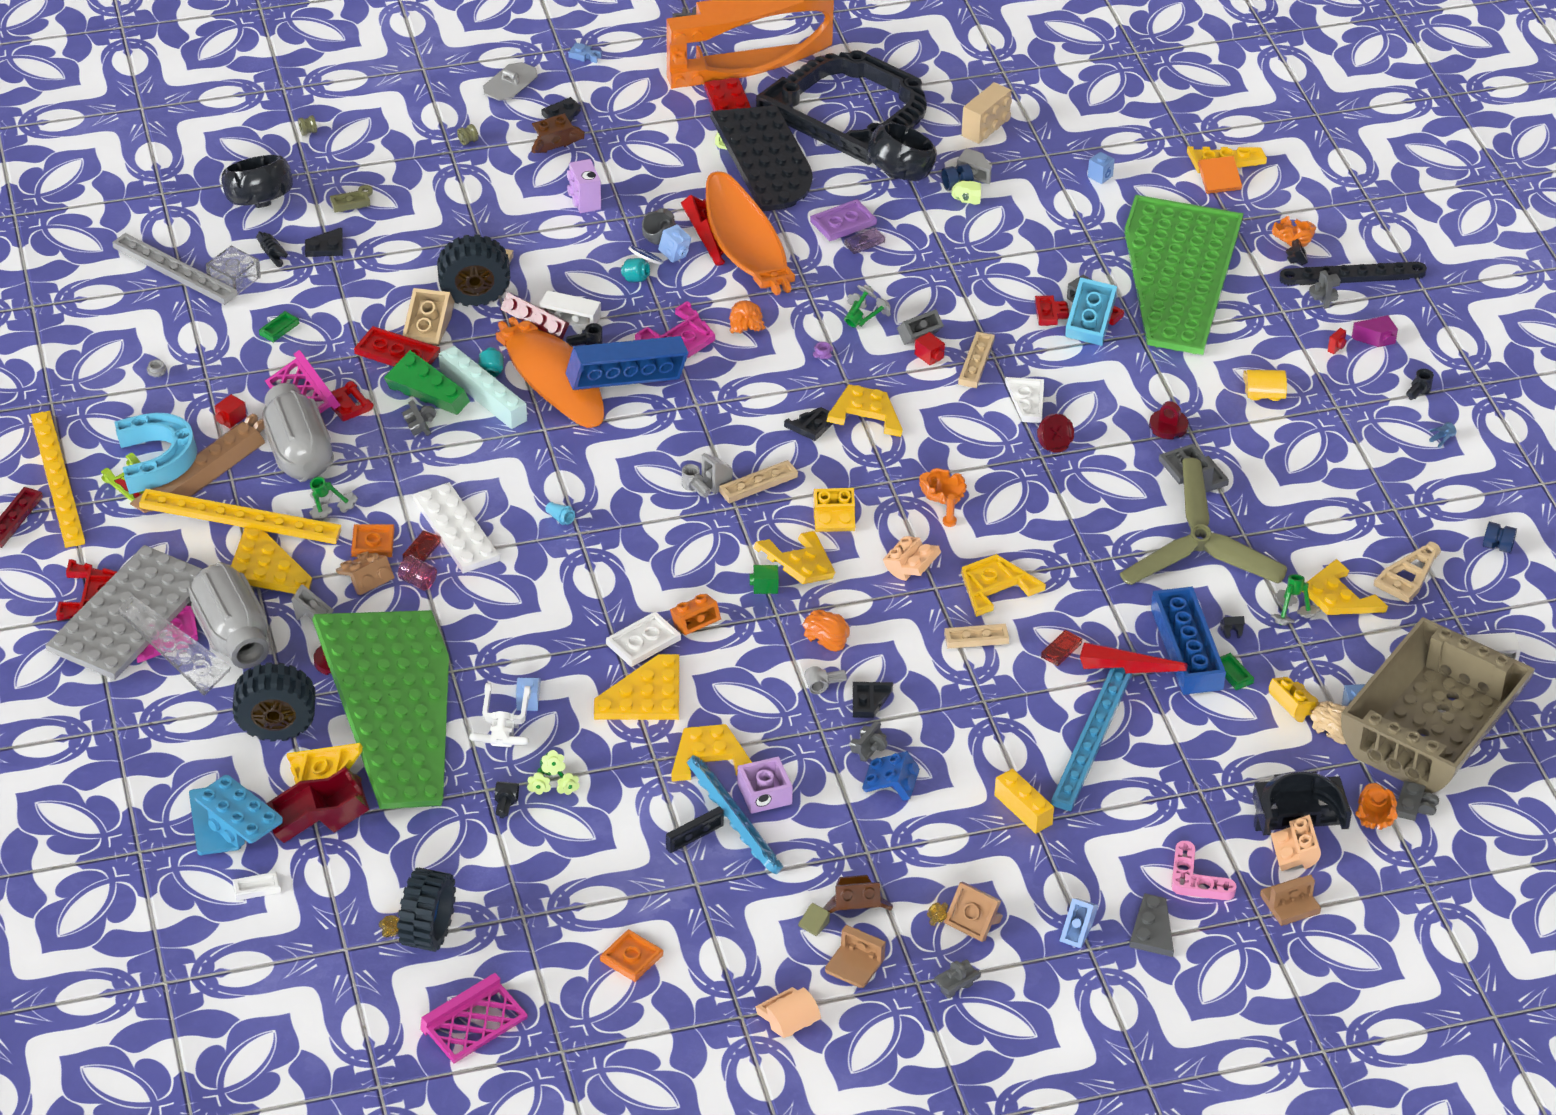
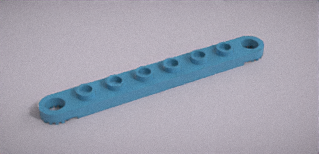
[687,755,783,874]

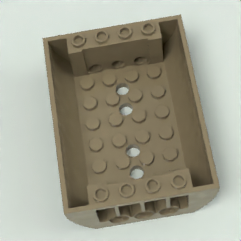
[1341,617,1535,793]

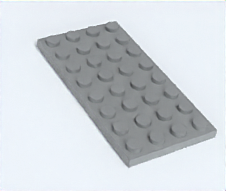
[46,545,202,680]

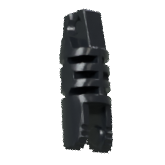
[256,231,288,267]

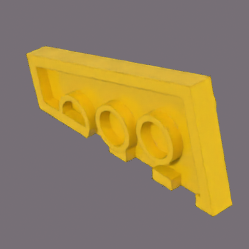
[1187,146,1267,173]

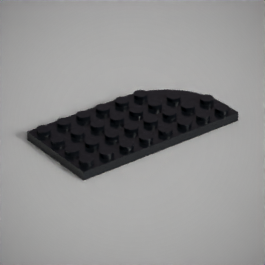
[710,105,813,211]

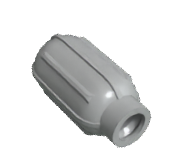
[262,383,334,482]
[188,562,269,669]

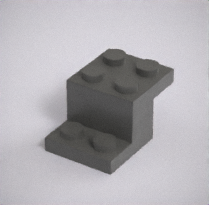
[1159,443,1229,493]

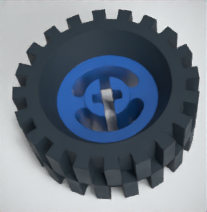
[397,867,456,952]

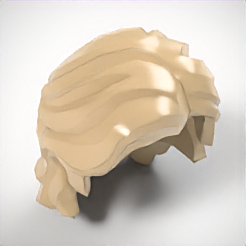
[1310,701,1347,744]

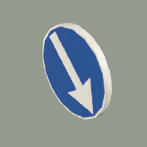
[628,246,663,265]

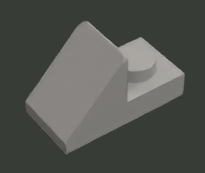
[291,584,334,620]

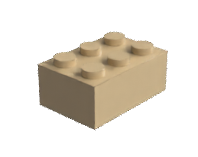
[961,82,1012,144]

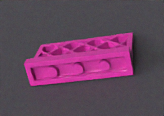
[265,350,340,413]
[420,973,528,1064]

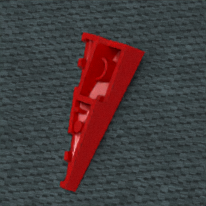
[1080,643,1187,673]

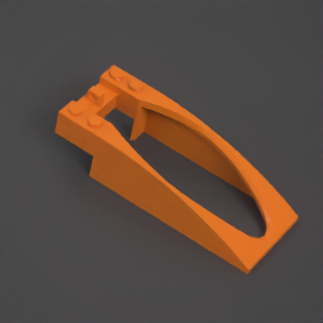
[667,0,834,89]

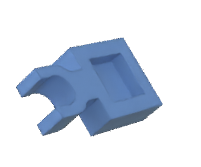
[568,43,602,63]

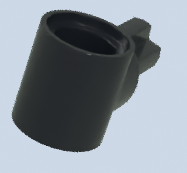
[566,323,603,346]
[1406,369,1434,400]
[495,781,519,819]

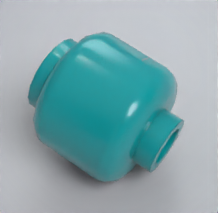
[621,258,650,282]
[478,348,504,377]

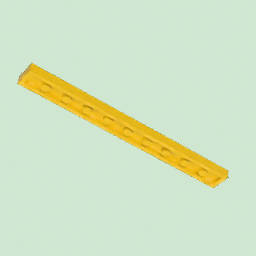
[31,411,85,548]
[139,489,341,544]

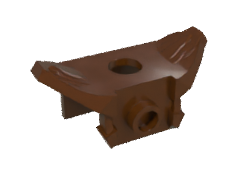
[531,113,585,154]
[823,875,893,914]

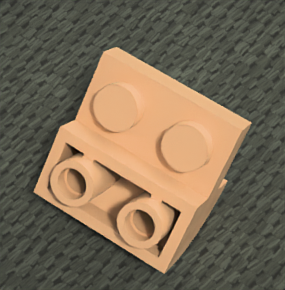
[883,536,941,581]
[1271,815,1321,871]
[755,987,821,1038]

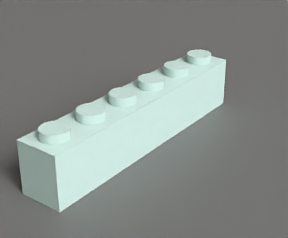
[439,346,527,429]

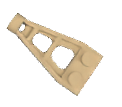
[1374,542,1441,603]

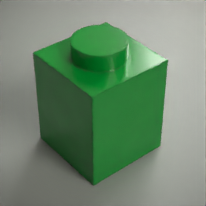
[749,565,779,594]

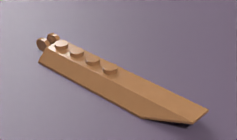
[130,413,265,513]

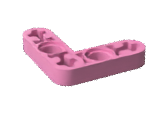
[1171,841,1236,900]

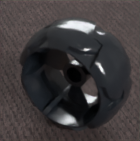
[867,123,937,181]
[221,155,293,208]

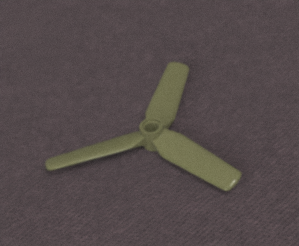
[1120,457,1287,585]

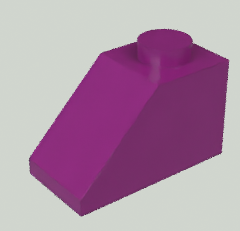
[1352,315,1398,347]

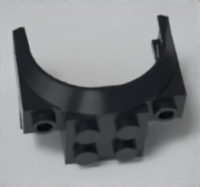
[1252,771,1352,836]

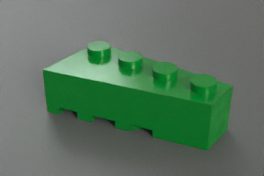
[384,350,470,415]

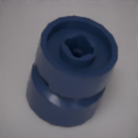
[941,163,974,191]
[1483,521,1517,554]

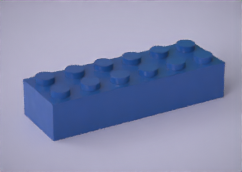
[565,336,689,390]
[1151,586,1226,695]

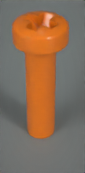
[943,494,957,527]

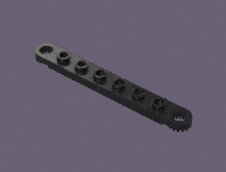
[1280,262,1427,286]

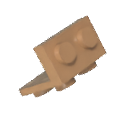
[336,552,395,595]
[825,925,886,988]

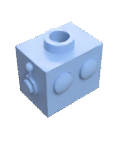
[658,224,691,263]

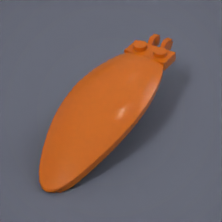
[705,171,795,295]
[496,317,604,428]

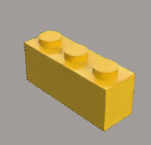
[994,768,1054,834]

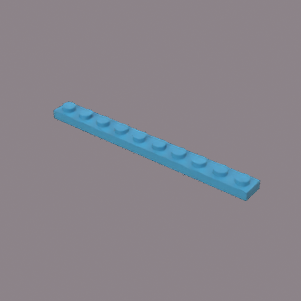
[1051,667,1133,811]

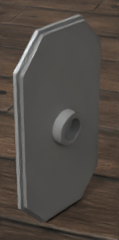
[483,62,538,101]

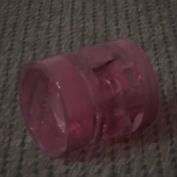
[398,555,437,591]

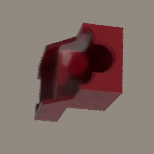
[266,766,370,843]

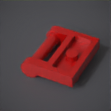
[331,381,374,422]

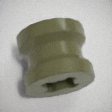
[298,115,317,136]
[457,124,479,145]

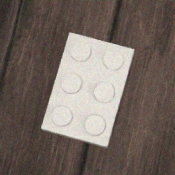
[606,612,681,667]

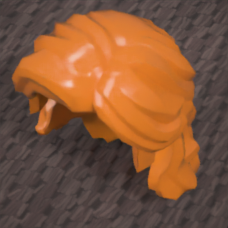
[1272,216,1316,247]
[729,300,766,334]
[919,468,967,505]
[802,610,850,651]
[1355,783,1398,830]

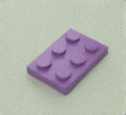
[810,199,877,241]

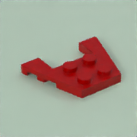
[56,559,117,621]

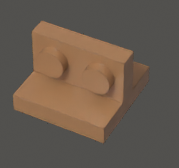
[1260,875,1321,926]
[944,882,1003,942]

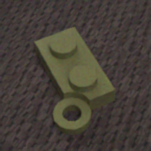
[330,185,373,213]

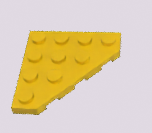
[231,528,312,594]
[594,654,679,720]

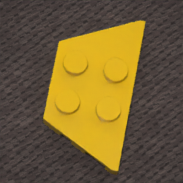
[286,743,363,784]

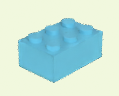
[1066,277,1117,346]

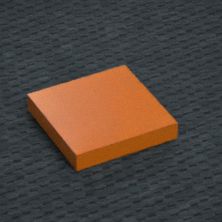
[1198,156,1242,194]
[351,524,395,557]
[600,929,663,982]

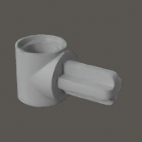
[682,464,711,498]
[804,666,847,694]

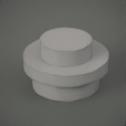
[147,360,167,377]

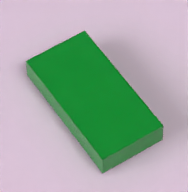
[259,311,299,343]
[1220,653,1254,691]

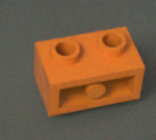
[670,594,721,635]

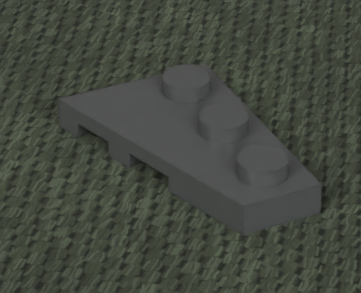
[1129,893,1174,957]

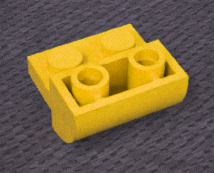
[1243,370,1287,401]
[813,488,856,532]
[1269,677,1319,722]

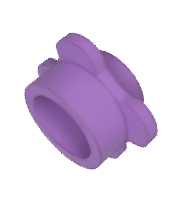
[813,342,833,359]

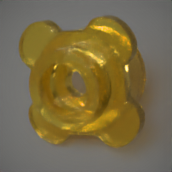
[927,902,948,926]
[379,915,399,937]

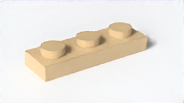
[944,624,1009,649]

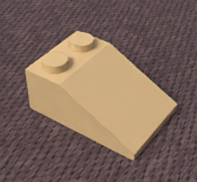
[403,288,454,346]

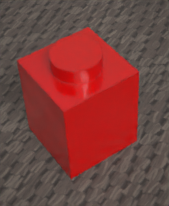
[915,332,945,366]
[215,394,247,429]

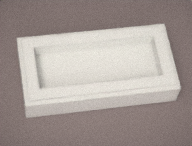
[233,872,281,901]

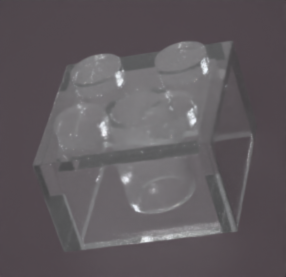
[206,245,261,295]

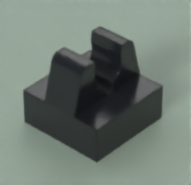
[1286,239,1308,266]
[1220,616,1245,639]

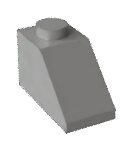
[957,148,992,184]
[701,453,733,494]

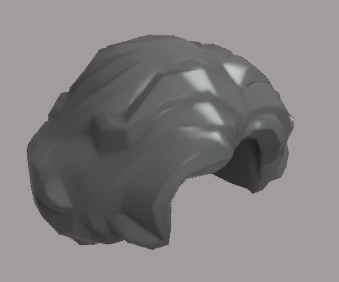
[642,208,676,245]

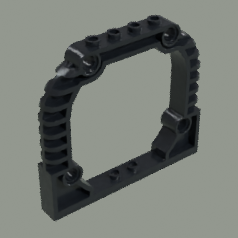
[756,50,927,165]

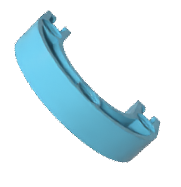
[114,413,197,494]

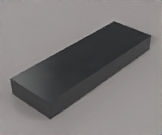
[666,806,724,853]

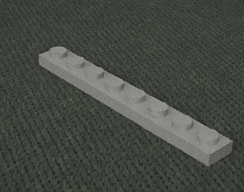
[112,233,237,305]

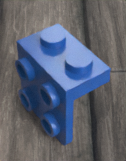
[862,751,920,801]

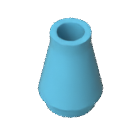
[546,502,575,525]

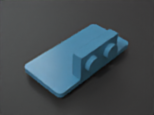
[195,775,283,848]
[189,787,241,855]

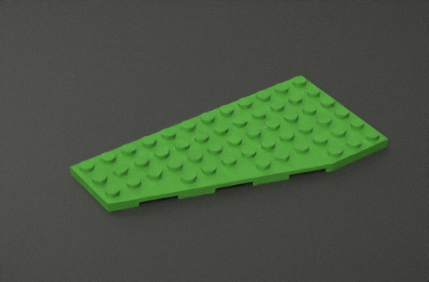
[1124,195,1244,355]
[312,610,449,809]

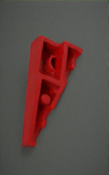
[681,195,725,266]

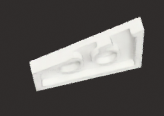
[1005,377,1044,423]

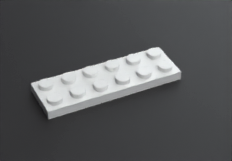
[413,482,500,573]

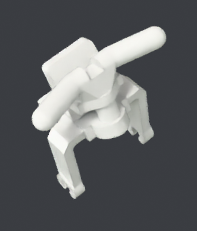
[470,683,531,747]

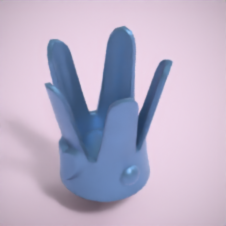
[1429,422,1456,448]

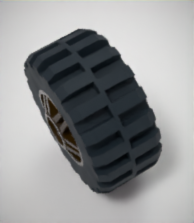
[437,234,510,307]
[233,662,316,742]

